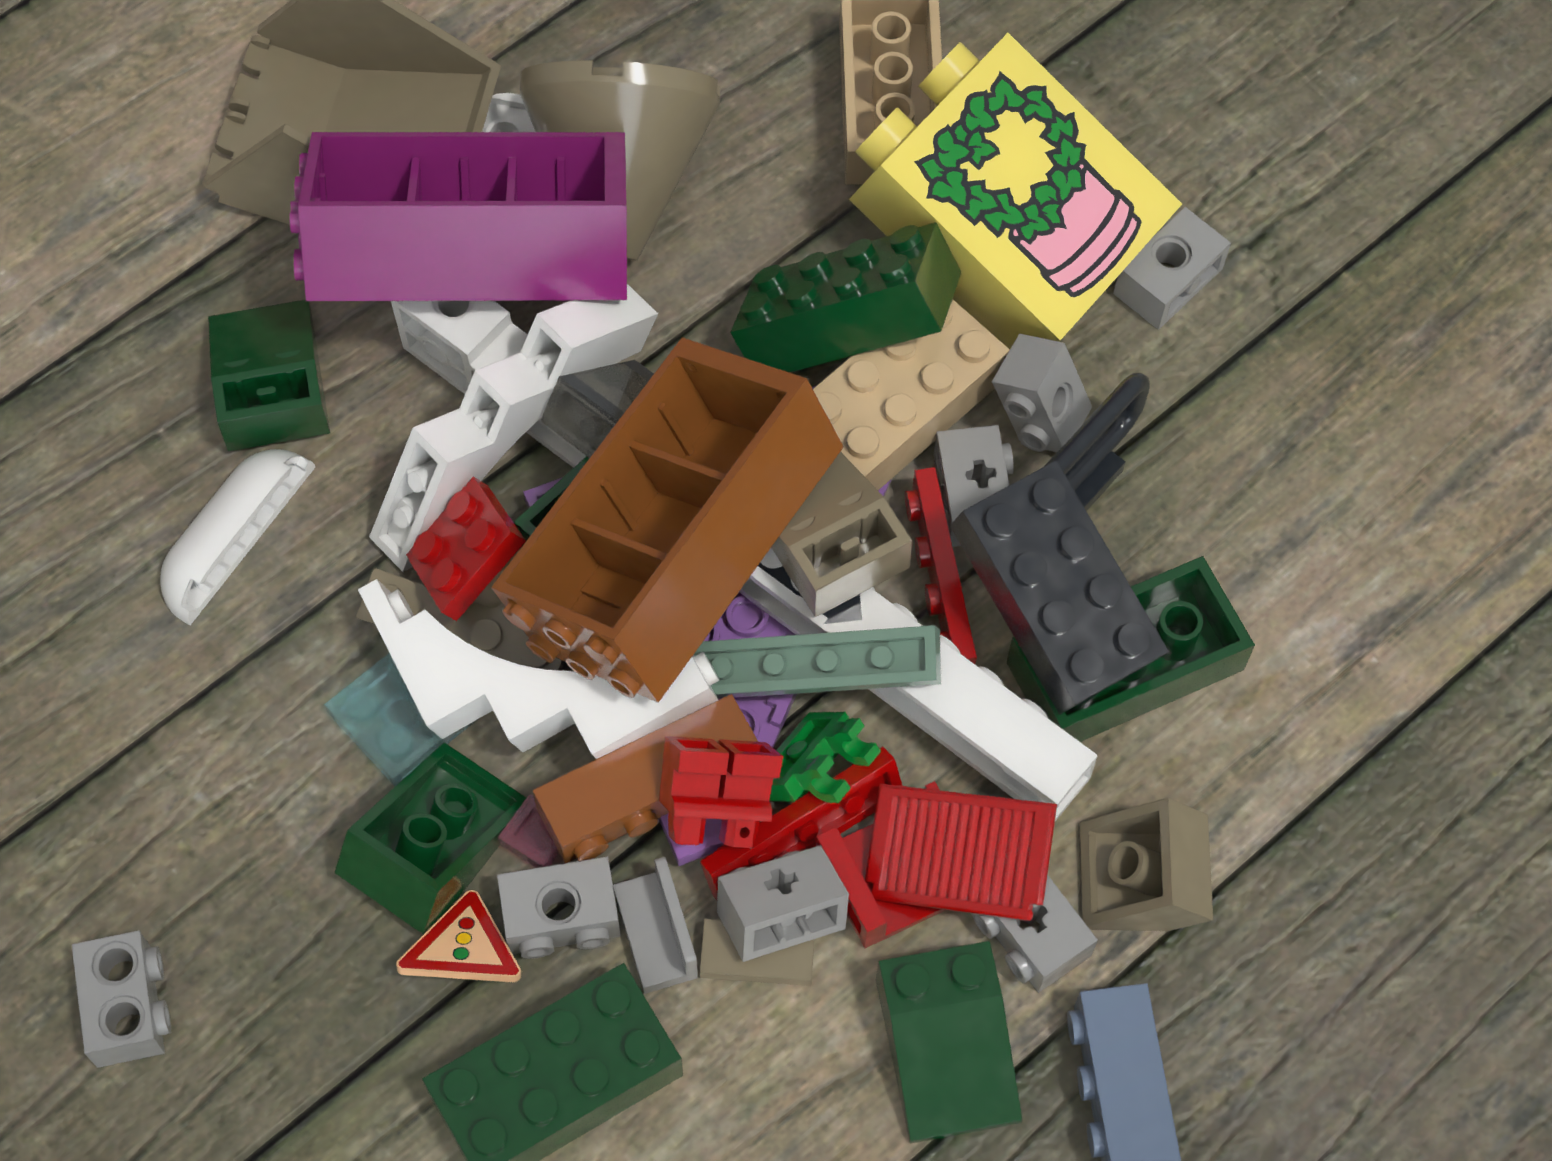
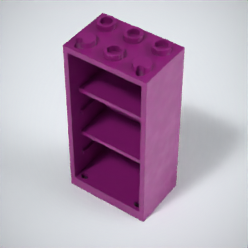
[289,132,627,301]

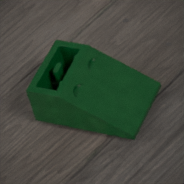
[208,299,330,452]

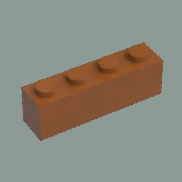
[533,694,758,863]

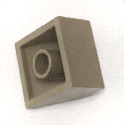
[1080,798,1213,931]

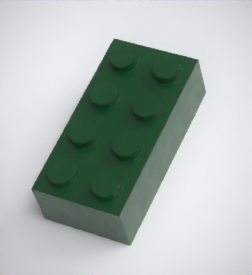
[730,222,961,372]
[1006,556,1255,742]
[422,962,683,1161]

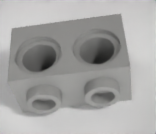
[72,930,171,1068]

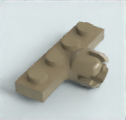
[356,560,566,671]

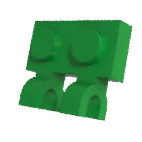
[769,712,881,803]

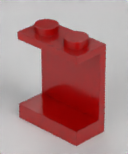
[816,781,945,949]

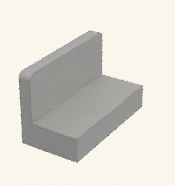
[613,857,698,994]

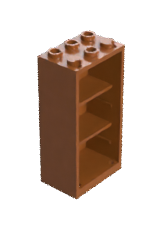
[491,337,844,703]

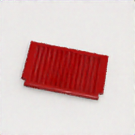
[865,783,1057,921]

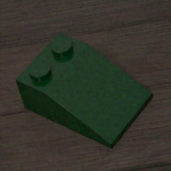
[334,742,531,934]
[876,941,1023,1144]

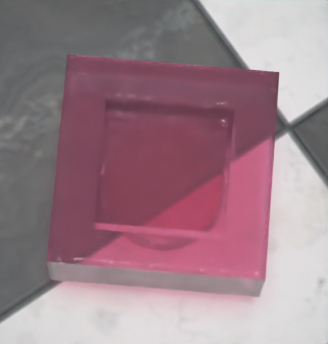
[498,794,559,868]

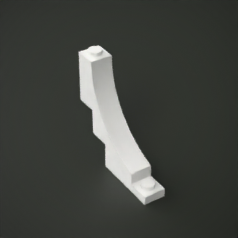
[369,284,658,572]
[358,579,719,759]

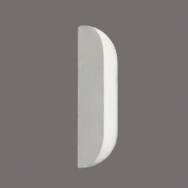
[160,449,315,625]

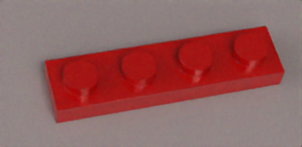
[905,467,977,664]
[700,746,903,900]

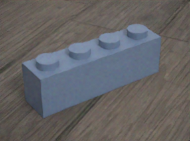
[1067,983,1181,1161]

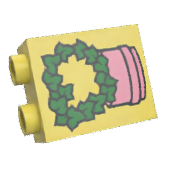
[849,33,1182,349]

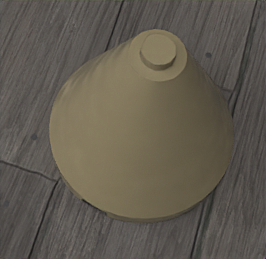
[520,60,720,262]

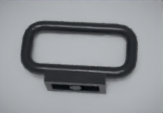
[1045,373,1150,511]

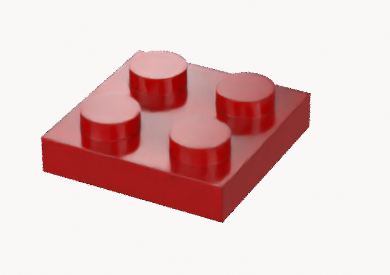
[406,476,526,621]

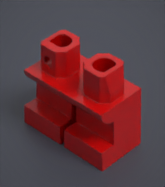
[659,736,783,848]

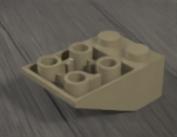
[771,452,912,617]

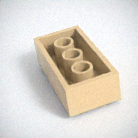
[839,0,942,184]
[813,299,1010,490]

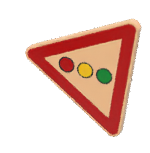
[396,890,521,982]

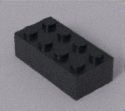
[950,460,1169,715]

